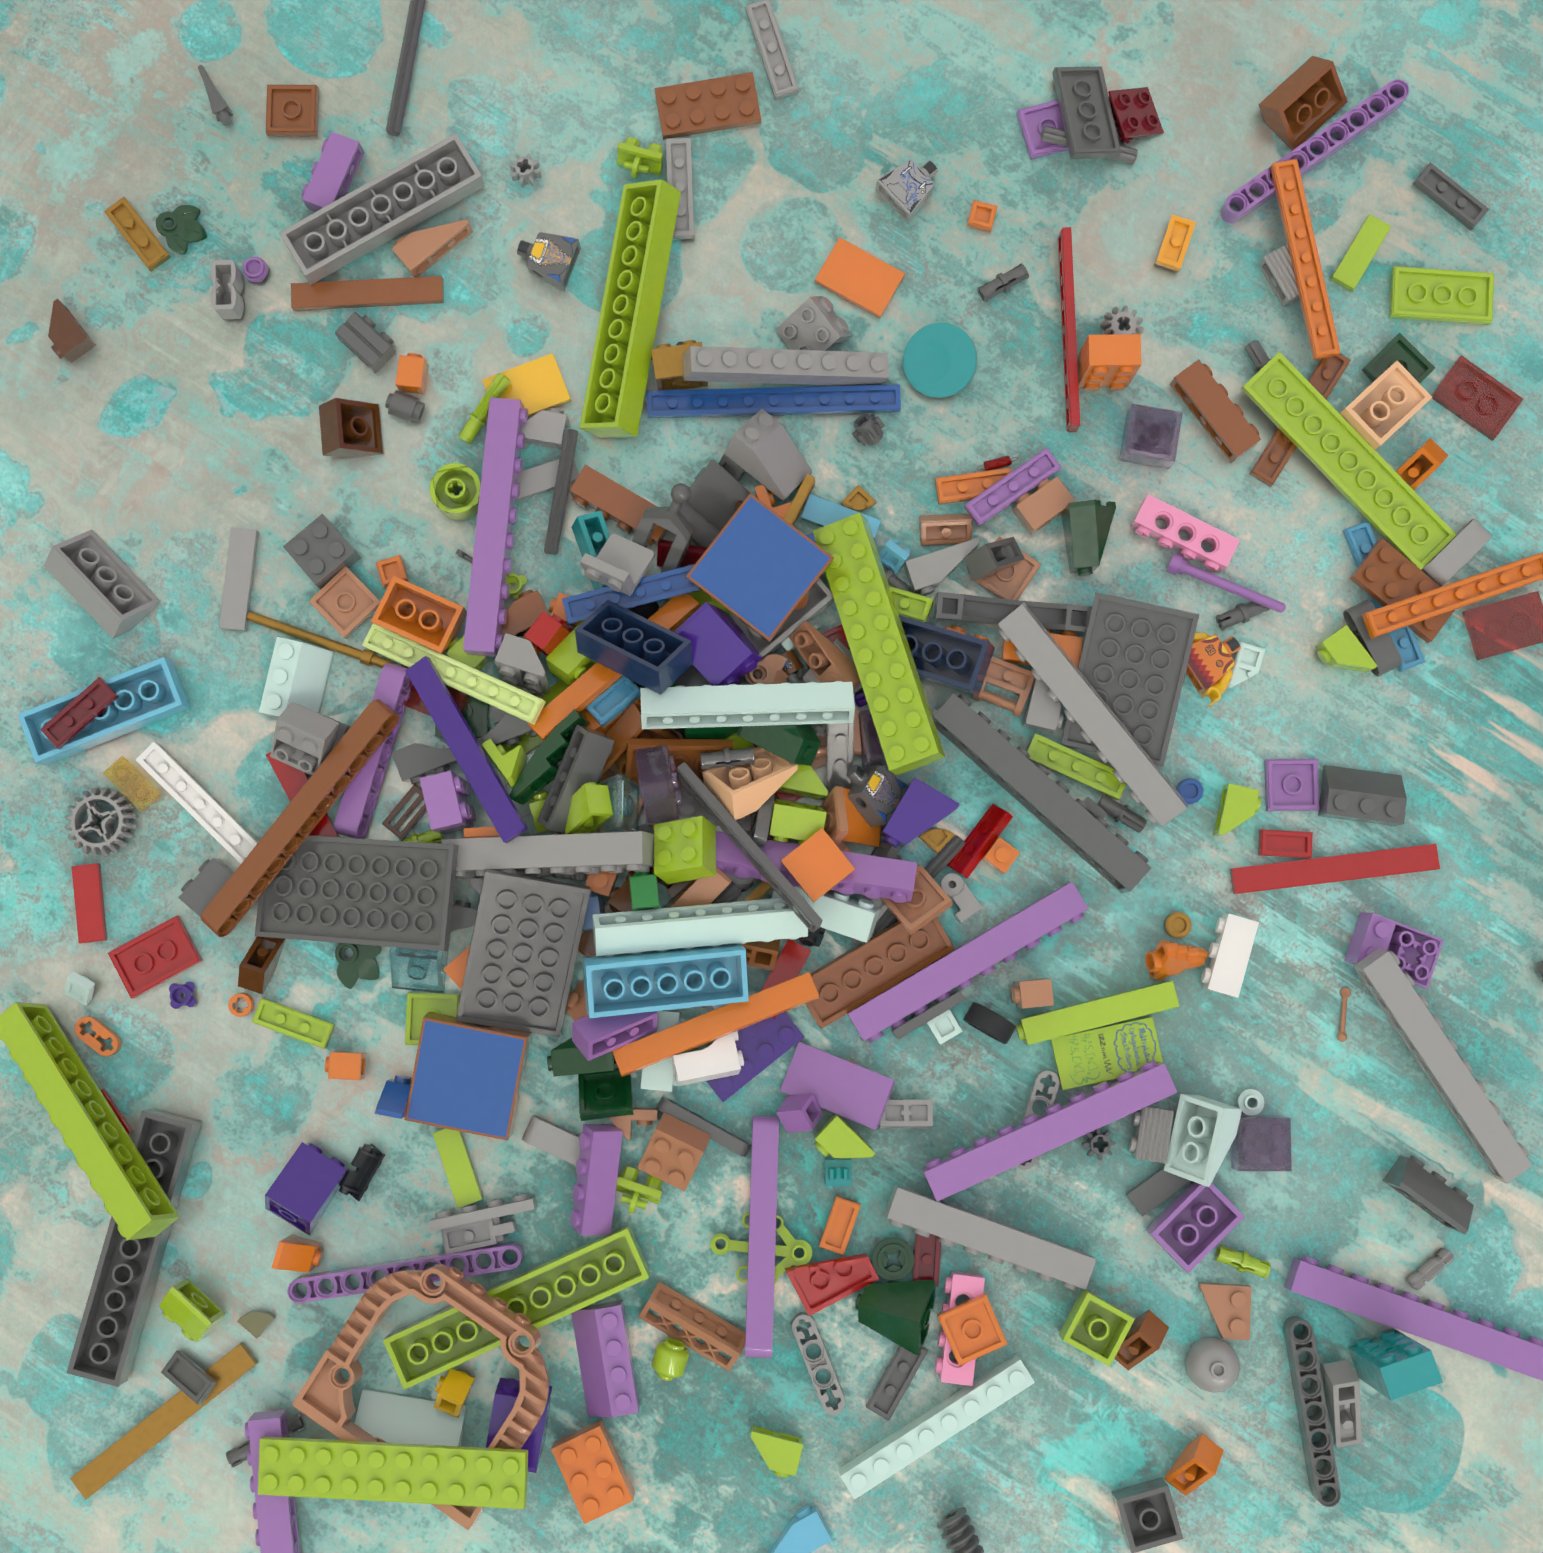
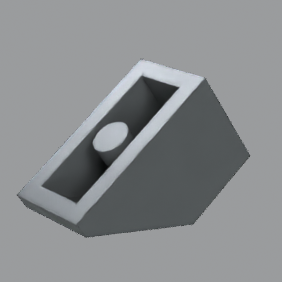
[963,536,1025,581]

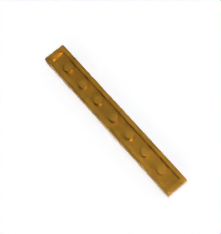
[70,1342,258,1500]

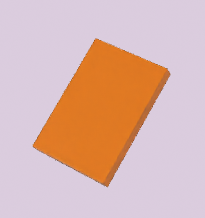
[815,237,905,319]

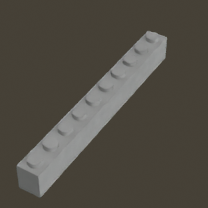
[998,602,1187,827]
[1353,948,1532,1184]

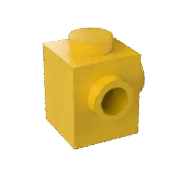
[433,1368,475,1418]

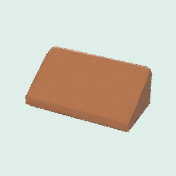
[920,514,972,546]

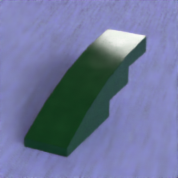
[509,709,591,805]

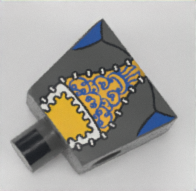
[517,232,581,292]
[846,764,909,827]

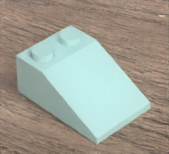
[1164,1094,1242,1187]

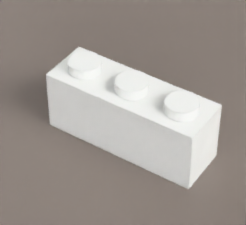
[1201,913,1259,998]

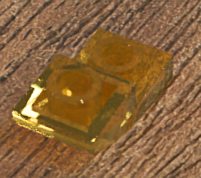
[103,756,160,811]

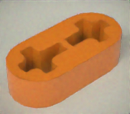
[74,1016,122,1056]

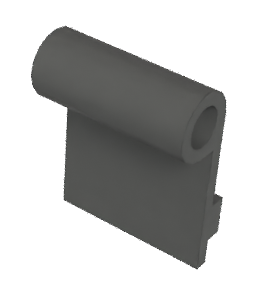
[680,459,750,548]

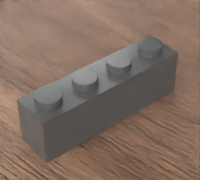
[537,724,614,834]

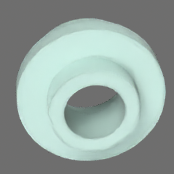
[1237,1089,1264,1116]

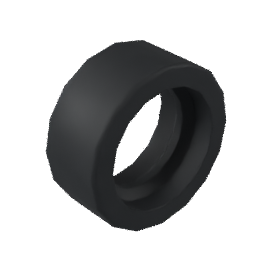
[963,1002,1016,1044]

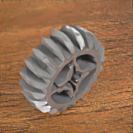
[64,787,137,857]

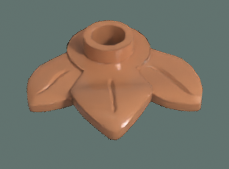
[744,654,789,685]

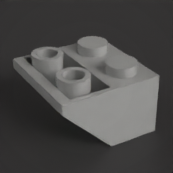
[494,633,550,694]
[270,702,339,775]

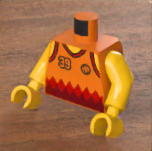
[1186,632,1241,707]

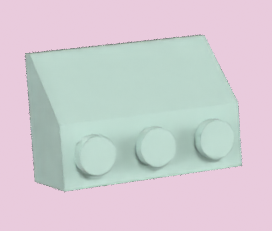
[259,637,334,718]

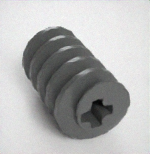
[937,1507,984,1553]

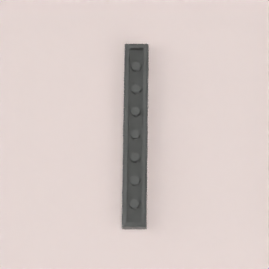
[676,762,823,933]

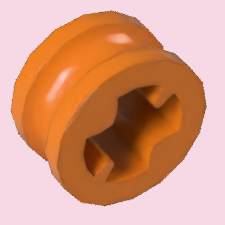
[228,992,254,1017]

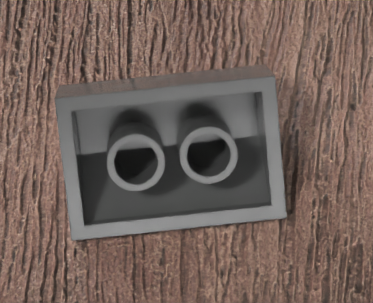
[1318,765,1407,826]
[1383,1155,1474,1234]

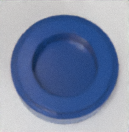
[1176,778,1203,804]

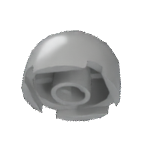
[1185,1337,1240,1393]

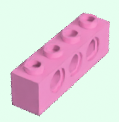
[1130,494,1240,572]
[935,1270,985,1386]

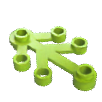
[710,1212,812,1284]

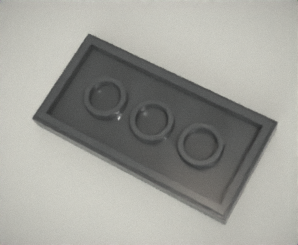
[1052,66,1121,159]

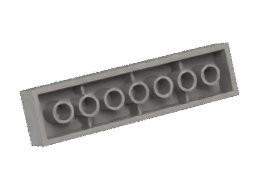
[279,133,485,285]
[441,831,654,879]

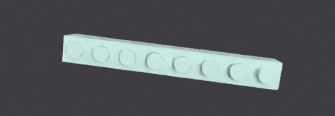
[640,681,855,729]
[593,896,808,957]
[839,1353,1035,1500]

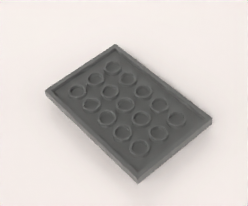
[1061,592,1199,767]
[456,869,591,1037]

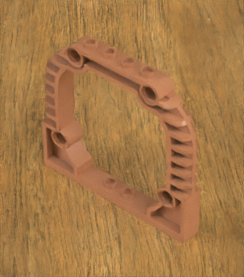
[292,1264,549,1530]

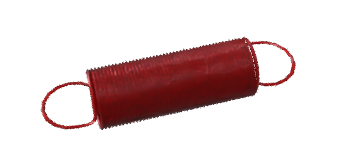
[977,456,1018,471]

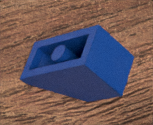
[375,1075,411,1119]

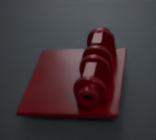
[1108,87,1164,145]

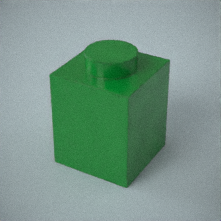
[629,872,659,911]

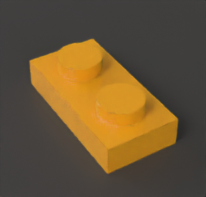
[1155,214,1196,272]

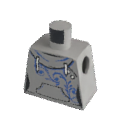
[876,160,938,224]

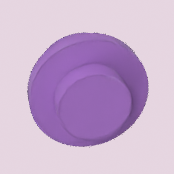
[242,257,268,282]

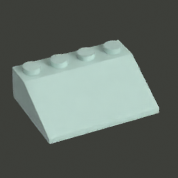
[354,1389,467,1446]

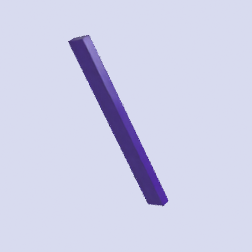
[405,656,528,843]

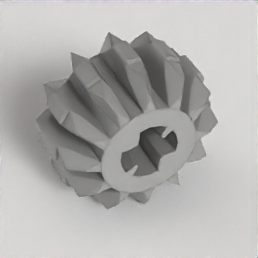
[1100,305,1144,335]

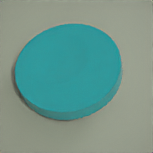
[903,323,977,398]

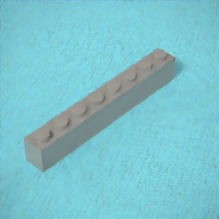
[682,346,889,386]
[884,1184,1097,1291]

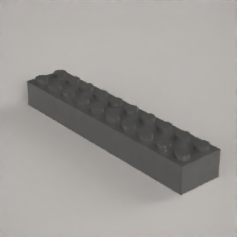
[933,693,1151,893]
[67,1109,201,1387]

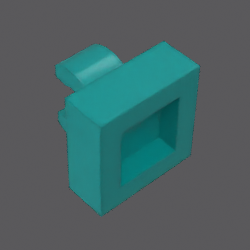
[825,1159,852,1186]

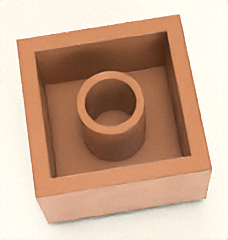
[637,1112,712,1192]

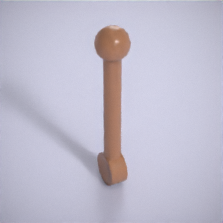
[1337,987,1351,1042]

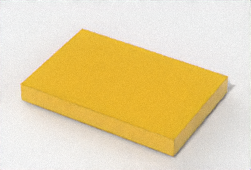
[482,353,571,418]

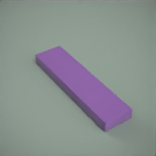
[964,448,1062,527]

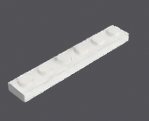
[136,742,258,864]

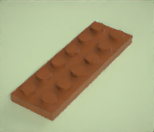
[806,917,955,1029]

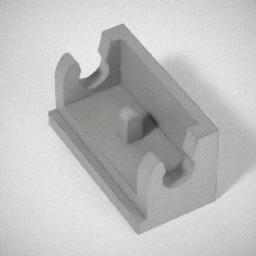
[879,1099,933,1130]

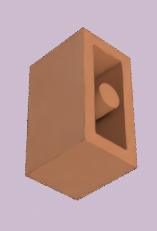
[1013,476,1075,535]
[1010,978,1054,1009]

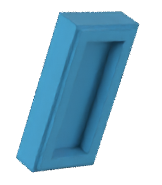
[585,676,641,728]

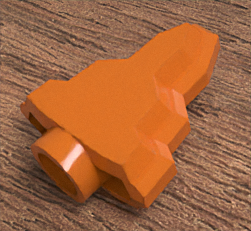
[1145,940,1208,981]

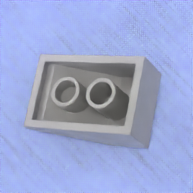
[724,409,812,501]

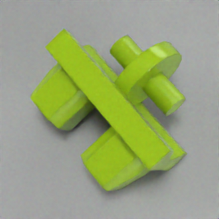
[617,136,663,179]
[616,1166,662,1214]

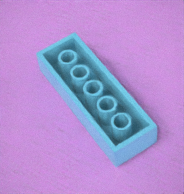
[17,657,191,765]
[582,943,749,1018]

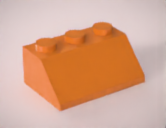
[371,576,467,654]

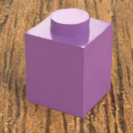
[776,1093,824,1133]

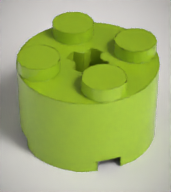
[429,463,481,520]

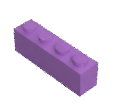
[570,1124,623,1236]

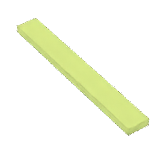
[362,623,546,725]

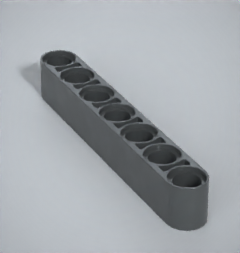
[1283,1316,1341,1507]

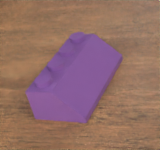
[571,1300,640,1417]

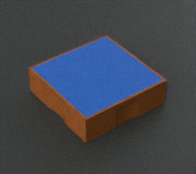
[686,493,834,643]
[404,1012,532,1141]

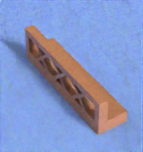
[638,1282,746,1371]

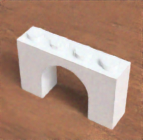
[672,1003,744,1086]

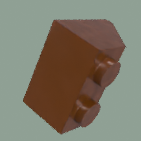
[319,398,383,458]

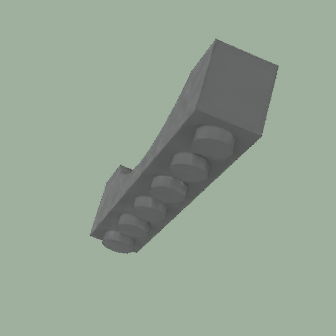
[934,592,1092,633]
[391,696,544,785]

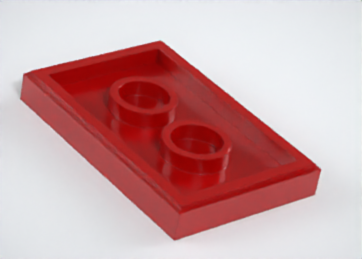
[108,915,203,999]

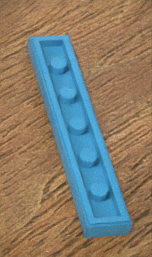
[1343,521,1425,672]

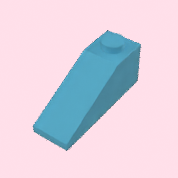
[768,1504,832,1553]

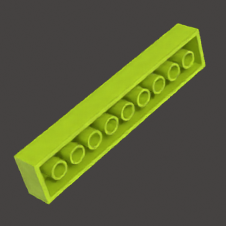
[579,179,681,438]
[812,512,946,775]
[0,1002,180,1240]
[383,1224,651,1390]

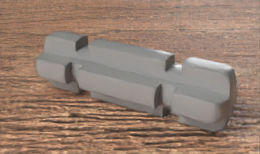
[1407,1248,1455,1290]

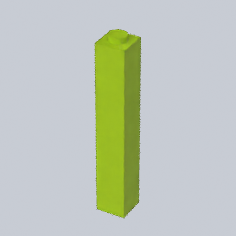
[1016,981,1180,1045]

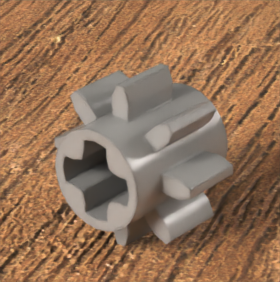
[510,154,541,188]

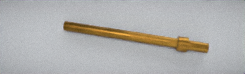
[247,611,394,668]

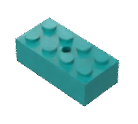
[1348,1329,1443,1400]

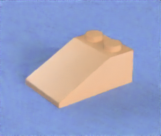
[1339,361,1432,450]
[703,747,798,820]

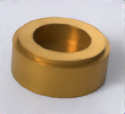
[1164,912,1192,938]

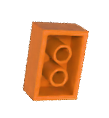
[1077,334,1142,391]
[551,1419,635,1524]

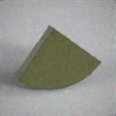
[237,1311,276,1339]

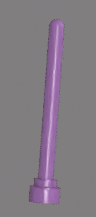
[1166,553,1286,613]

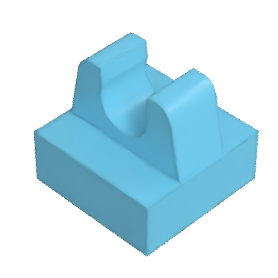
[879,539,910,574]

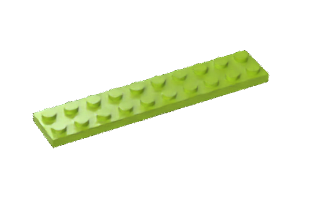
[1241,352,1457,570]
[258,1436,528,1509]

